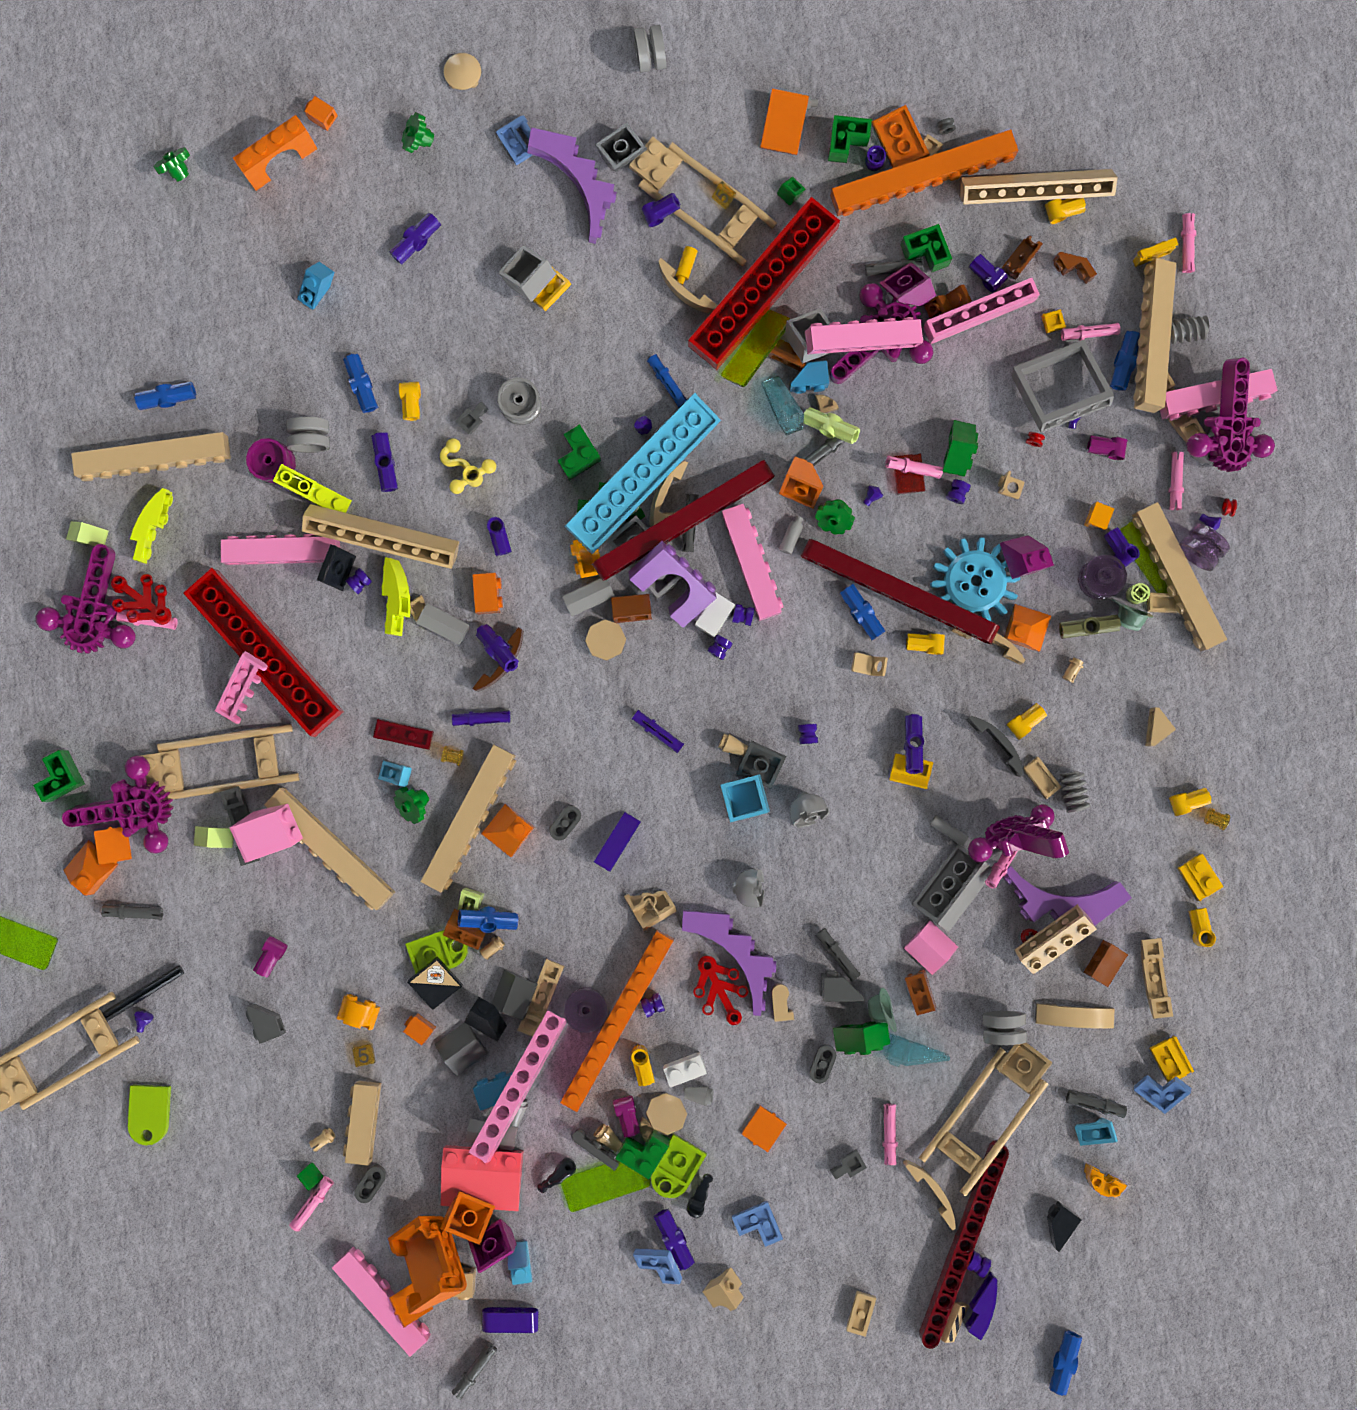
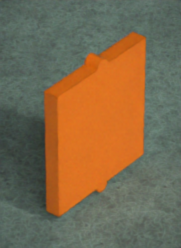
[93,827,132,865]
[741,1105,787,1152]
[388,1283,433,1328]

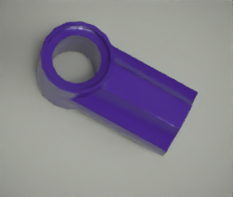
[642,193,681,227]
[969,254,1008,293]
[487,517,512,556]
[1104,527,1140,568]

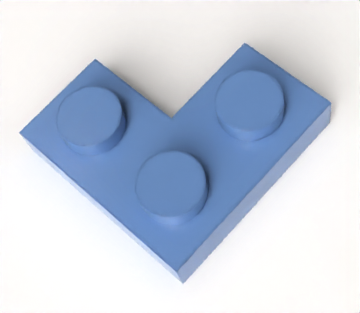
[1134,1075,1192,1114]
[732,1201,783,1247]
[633,1249,682,1284]

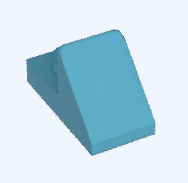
[378,760,412,787]
[1075,1117,1118,1146]
[508,1241,533,1285]

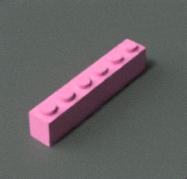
[923,278,1040,344]
[805,317,923,355]
[1160,369,1278,421]
[722,503,783,621]
[221,534,340,565]
[332,1246,431,1357]

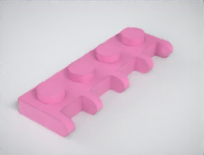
[215,651,268,724]

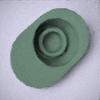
[1111,598,1154,631]
[868,988,897,1032]

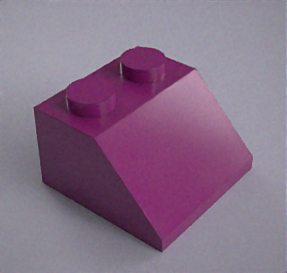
[880,262,936,306]
[1000,535,1054,579]
[468,1219,517,1273]

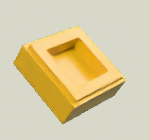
[1041,309,1066,334]

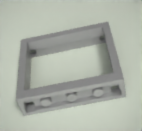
[1012,340,1114,433]

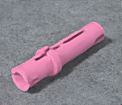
[1181,213,1196,273]
[1061,323,1120,341]
[1168,452,1184,510]
[885,456,943,479]
[116,610,178,630]
[985,851,1018,889]
[882,1103,898,1165]
[289,1176,334,1232]

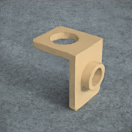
[998,471,1025,499]
[851,653,888,676]

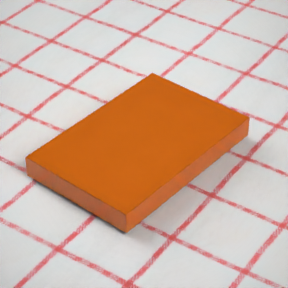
[760,88,809,155]
[872,105,930,168]

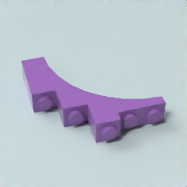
[527,127,617,244]
[1003,866,1132,925]
[682,910,776,1016]

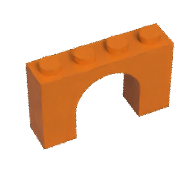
[233,115,317,191]

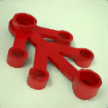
[111,574,172,625]
[693,955,748,1025]

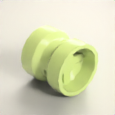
[1126,583,1150,604]

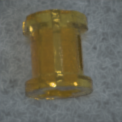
[441,746,464,766]
[1204,807,1230,830]

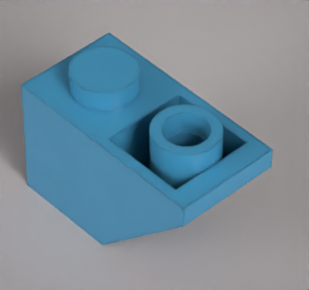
[297,261,335,310]
[790,361,829,394]
[473,1071,512,1111]

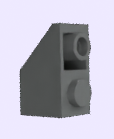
[246,1004,286,1044]

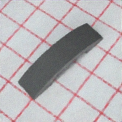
[966,716,1024,777]
[220,786,260,866]

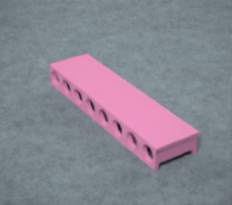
[469,1011,567,1163]

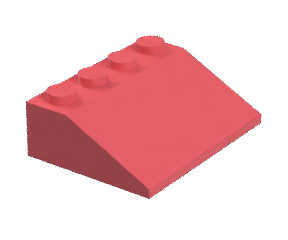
[441,1145,524,1211]

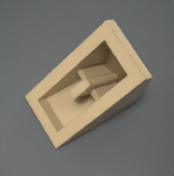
[1145,707,1176,747]

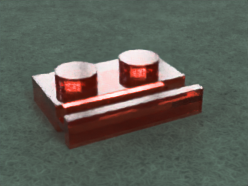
[894,453,925,495]

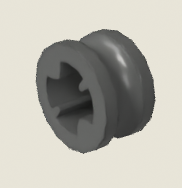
[937,118,956,135]

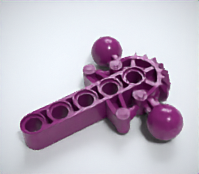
[830,283,934,384]
[1186,358,1275,472]
[35,544,136,654]
[62,756,174,854]
[968,804,1069,862]

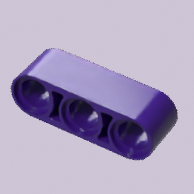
[482,1307,539,1333]

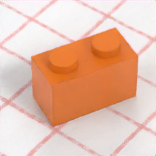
[473,573,503,615]

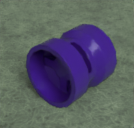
[865,145,886,171]
[946,479,971,504]
[345,568,372,594]
[732,604,755,626]
[707,634,733,660]
[798,724,818,745]
[640,993,665,1018]
[967,1251,991,1278]

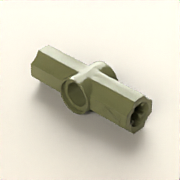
[1059,614,1121,639]

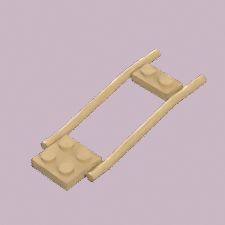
[629,136,777,267]
[141,724,300,799]
[0,992,140,1112]
[919,1043,1052,1196]

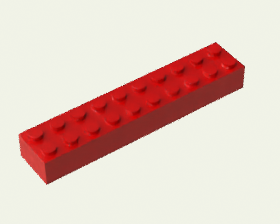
[688,197,840,370]
[183,568,344,737]

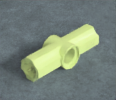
[802,407,860,444]

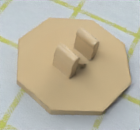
[585,620,626,661]
[646,1093,687,1135]

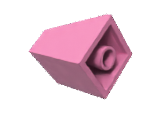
[230,803,303,863]

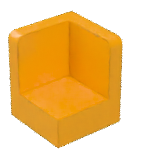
[1084,502,1115,530]

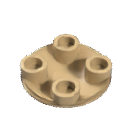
[444,53,481,90]

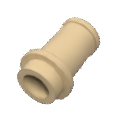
[1062,657,1084,683]
[479,936,505,960]
[309,1128,336,1152]

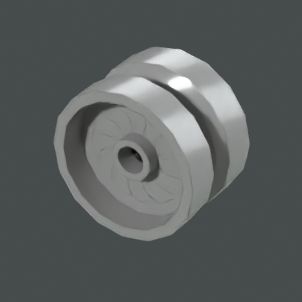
[634,24,667,73]
[497,377,542,425]
[286,417,330,453]
[982,1011,1027,1045]

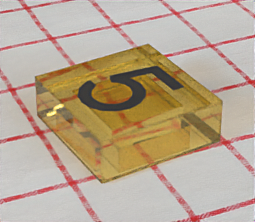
[711,181,736,209]
[352,1043,376,1067]

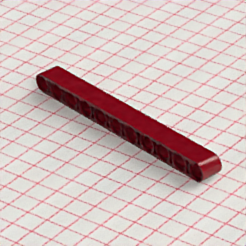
[592,460,775,581]
[801,539,1000,645]
[919,1140,1009,1349]

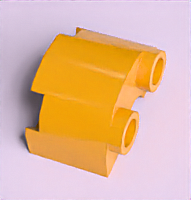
[570,540,600,578]
[336,994,380,1030]
[1084,1163,1127,1197]

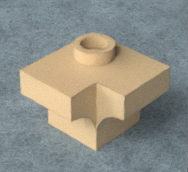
[702,1267,744,1311]

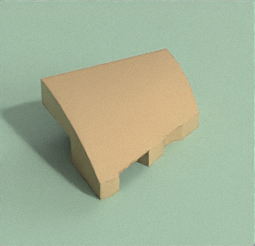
[624,891,677,931]

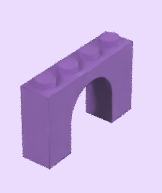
[628,541,717,627]

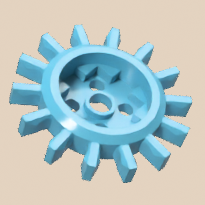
[930,537,1020,621]

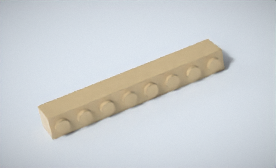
[960,169,1118,205]
[1133,258,1176,413]
[71,432,231,481]
[1132,502,1227,651]
[302,504,459,569]
[421,745,516,893]
[264,788,395,910]

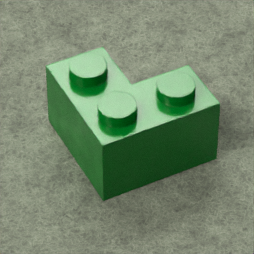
[828,115,872,163]
[900,224,952,273]
[943,420,979,477]
[558,424,601,481]
[33,750,85,802]
[833,1020,890,1055]
[615,1130,671,1180]

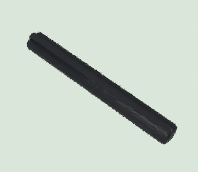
[102,965,184,1022]

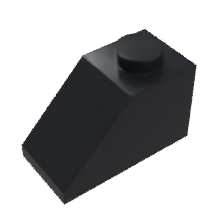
[464,997,507,1042]
[1047,1201,1082,1252]

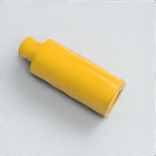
[675,246,698,286]

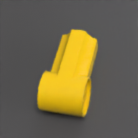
[1045,198,1086,224]
[399,382,421,421]
[906,634,945,655]
[1006,703,1047,740]
[1169,788,1212,816]
[1188,908,1216,947]
[631,1045,655,1086]

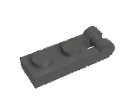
[572,1129,620,1171]

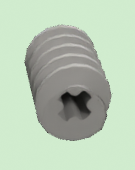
[1170,315,1209,344]
[1059,771,1091,813]

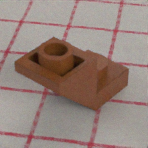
[1053,252,1097,284]
[924,285,972,319]

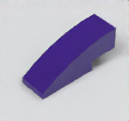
[594,812,641,872]
[965,1271,997,1340]

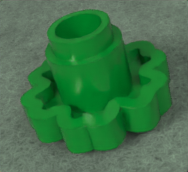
[401,112,434,153]
[153,147,190,182]
[815,499,855,535]
[393,786,429,824]

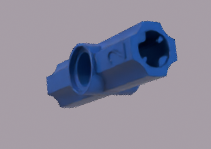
[1110,331,1140,391]
[343,354,379,413]
[134,381,196,410]
[839,584,885,641]
[457,907,519,933]
[1049,1330,1082,1396]

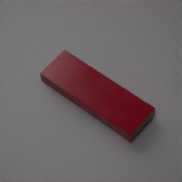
[373,719,434,750]

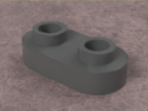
[550,806,581,841]
[809,1044,837,1084]
[355,1165,386,1203]

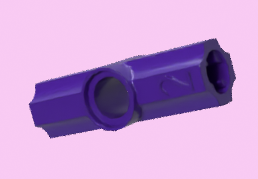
[389,212,441,265]
[371,432,398,492]
[476,624,519,673]
[904,714,925,774]
[654,1208,695,1271]

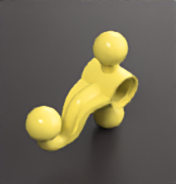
[440,438,496,494]

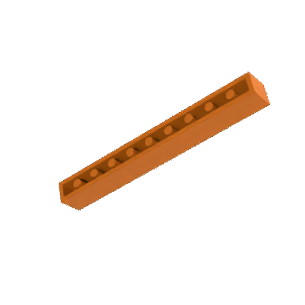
[830,129,1019,216]
[560,929,674,1112]

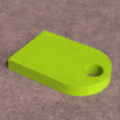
[405,930,468,974]
[128,1084,171,1146]
[651,1133,707,1198]

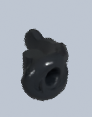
[537,1158,576,1193]
[686,1174,713,1218]

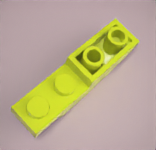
[273,464,352,513]
[130,488,173,564]
[381,557,411,636]

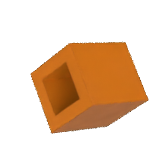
[304,96,338,131]
[403,1013,436,1046]

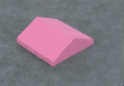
[904,920,958,975]

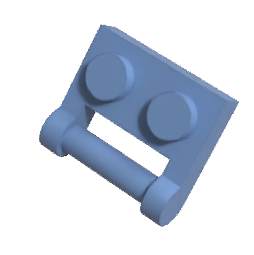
[496,115,533,166]

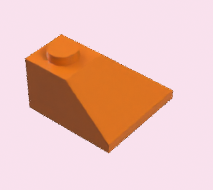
[779,456,823,509]
[1004,604,1051,652]
[481,804,535,857]
[63,840,119,896]
[440,1191,495,1245]

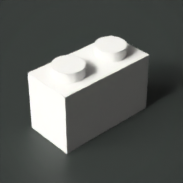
[694,592,735,638]
[663,1052,707,1088]

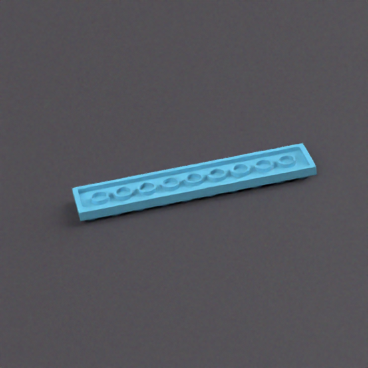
[564,393,721,554]

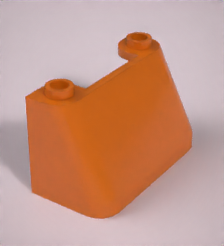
[388,1216,467,1314]

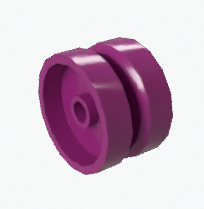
[246,438,296,484]

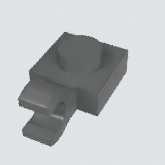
[455,402,488,435]
[830,1149,867,1179]

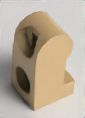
[771,983,794,1022]

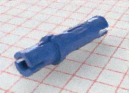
[647,354,687,408]

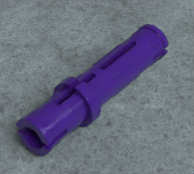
[632,709,684,753]
[452,710,511,726]

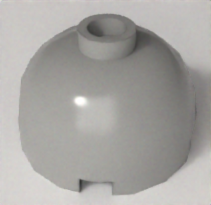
[789,792,830,828]
[733,869,765,908]

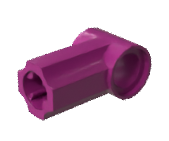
[1087,435,1128,460]
[253,936,288,978]
[613,1095,640,1137]

